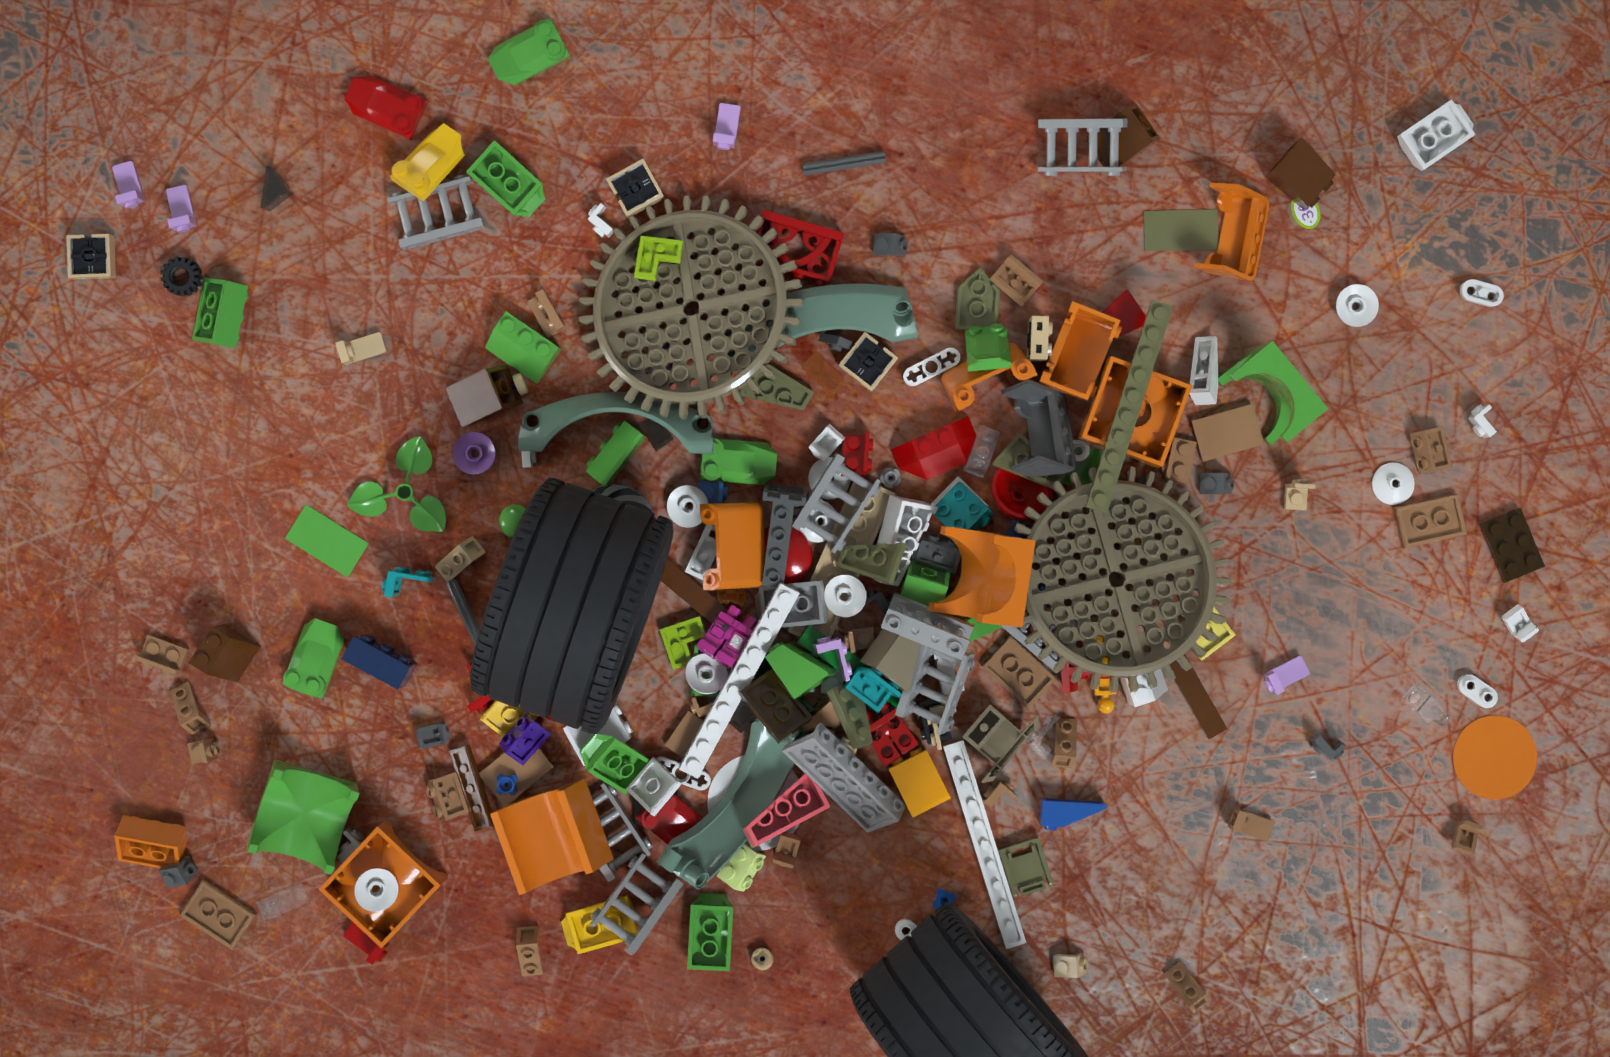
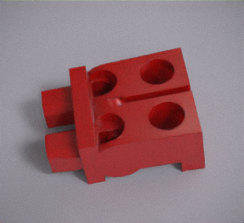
[867,702,919,766]

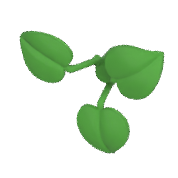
[347,436,446,532]

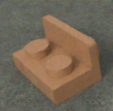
[527,289,566,338]
[1410,426,1452,475]
[1160,437,1197,484]
[135,635,190,676]
[426,772,469,821]

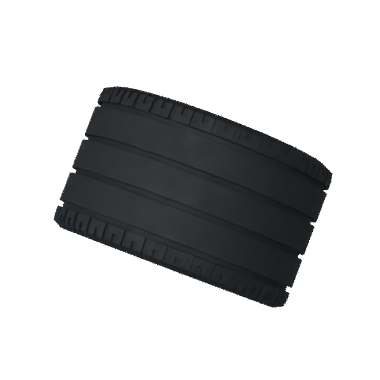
[470,478,674,735]
[850,903,1088,1057]

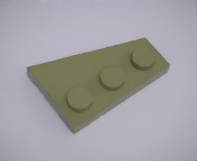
[740,364,815,411]
[992,433,1068,490]
[836,542,907,585]
[827,685,873,750]

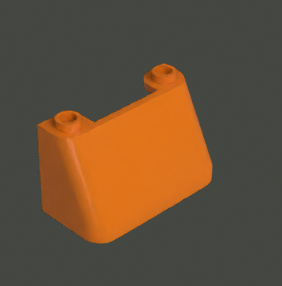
[1039,301,1122,401]
[941,342,1037,413]
[700,502,766,590]

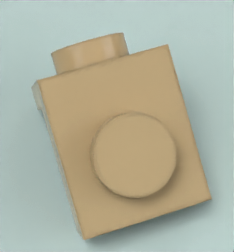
[1053,953,1088,978]

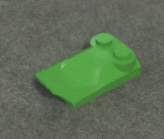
[488,18,570,86]
[466,140,545,217]
[965,323,1011,372]
[701,438,777,485]
[282,618,345,698]
[580,734,651,795]
[687,893,733,971]

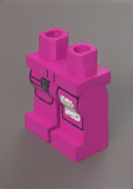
[697,605,758,670]

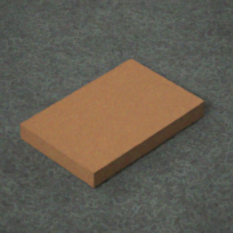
[1190,404,1264,462]
[1394,493,1467,549]
[981,635,1057,709]
[479,747,555,806]
[179,879,257,950]

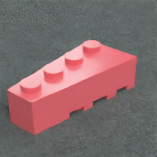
[742,773,830,848]

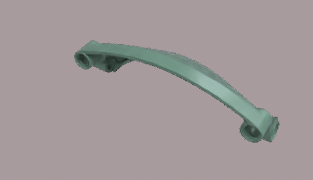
[725,284,918,373]
[518,391,713,454]
[656,717,807,889]

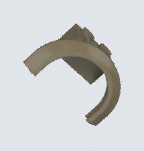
[962,704,1039,783]

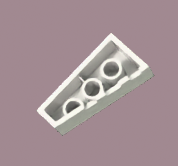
[872,495,938,586]

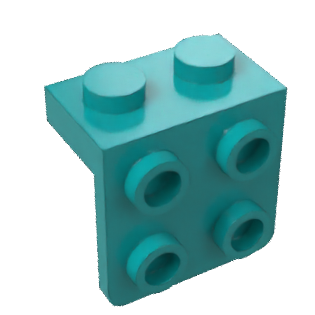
[934,482,994,531]
[382,567,436,598]
[844,666,902,713]

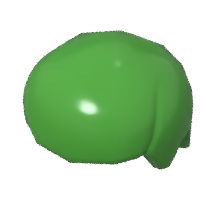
[499,504,526,538]

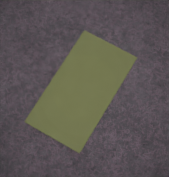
[1144,209,1218,251]

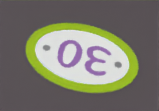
[1291,201,1321,229]

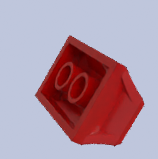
[344,75,428,140]
[635,794,703,844]

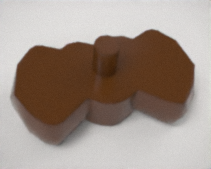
[715,589,748,607]

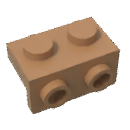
[989,255,1043,307]

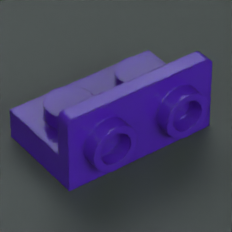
[499,712,551,765]

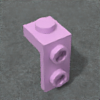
[713,103,741,150]
[112,161,145,209]
[166,185,197,233]
[812,636,852,682]
[1262,656,1310,695]

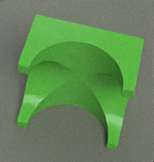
[1218,341,1328,445]
[247,759,360,875]

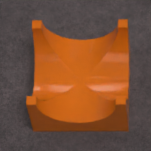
[1075,356,1193,468]
[928,526,1036,627]
[318,820,448,948]

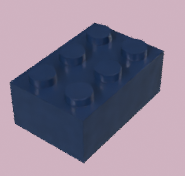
[341,633,418,690]

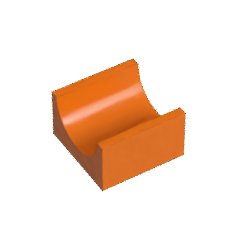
[490,778,614,895]

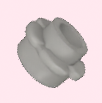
[880,467,901,488]

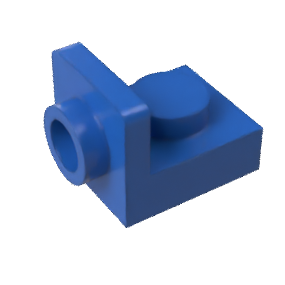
[698,481,728,503]

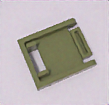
[998,836,1054,898]

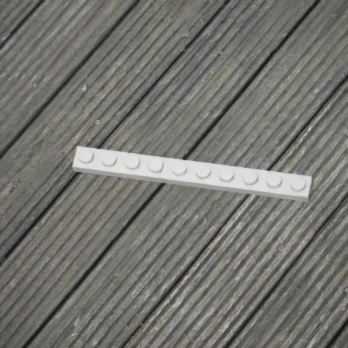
[679,582,800,779]
[943,740,1026,949]

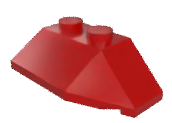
[891,416,977,480]

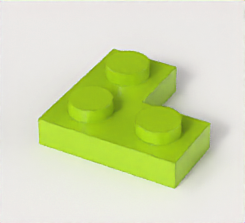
[634,236,684,281]
[660,616,706,670]

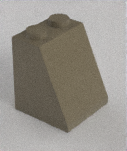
[860,629,920,692]

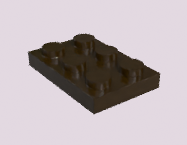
[1479,508,1545,583]
[739,668,813,744]

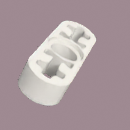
[903,348,960,386]
[657,756,711,790]

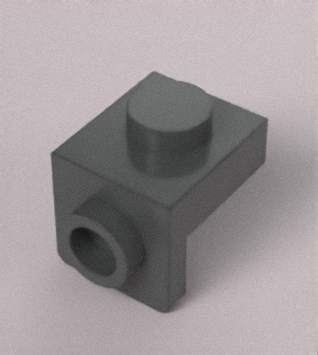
[873,233,908,257]
[818,329,852,352]
[1200,473,1234,494]
[415,723,450,749]
[1309,733,1346,760]
[158,856,198,888]

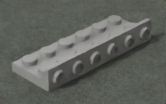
[782,723,906,833]

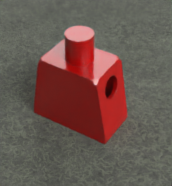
[1101,289,1146,338]

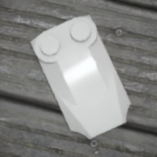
[1397,99,1476,171]

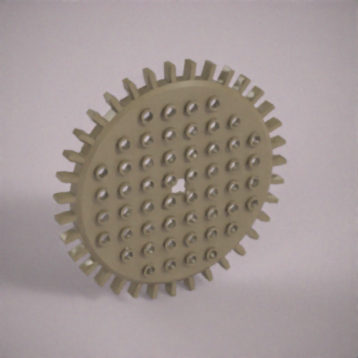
[579,196,804,420]
[1014,467,1232,693]

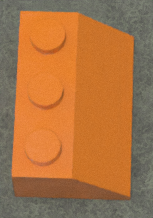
[114,815,187,868]

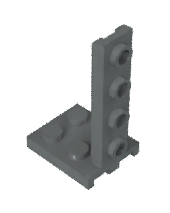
[762,483,807,587]

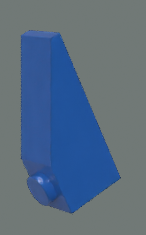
[1039,798,1107,831]

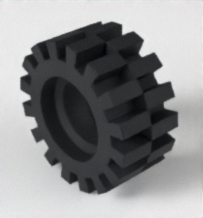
[160,257,203,297]

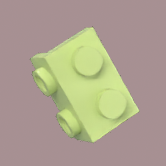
[717,843,766,892]

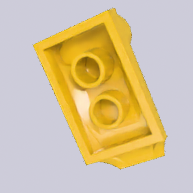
[390,123,465,202]
[561,895,639,954]

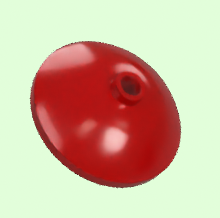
[990,468,1052,520]
[764,526,812,584]

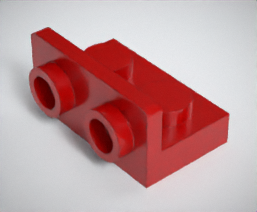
[841,431,873,478]

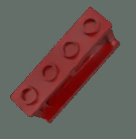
[756,210,844,286]

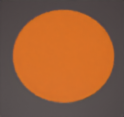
[1453,715,1537,800]

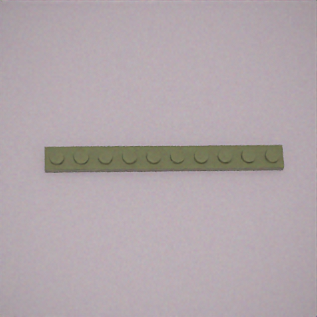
[1085,300,1173,514]

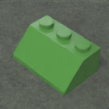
[192,278,248,349]
[485,311,562,384]
[586,420,646,487]

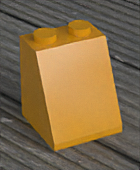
[888,747,951,817]

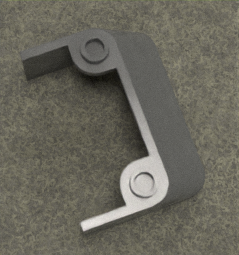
[1001,379,1076,477]

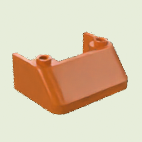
[1194,183,1269,281]

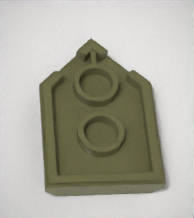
[955,267,1000,331]

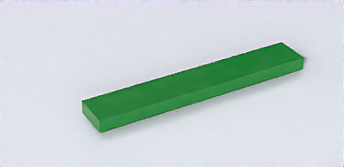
[796,625,903,708]

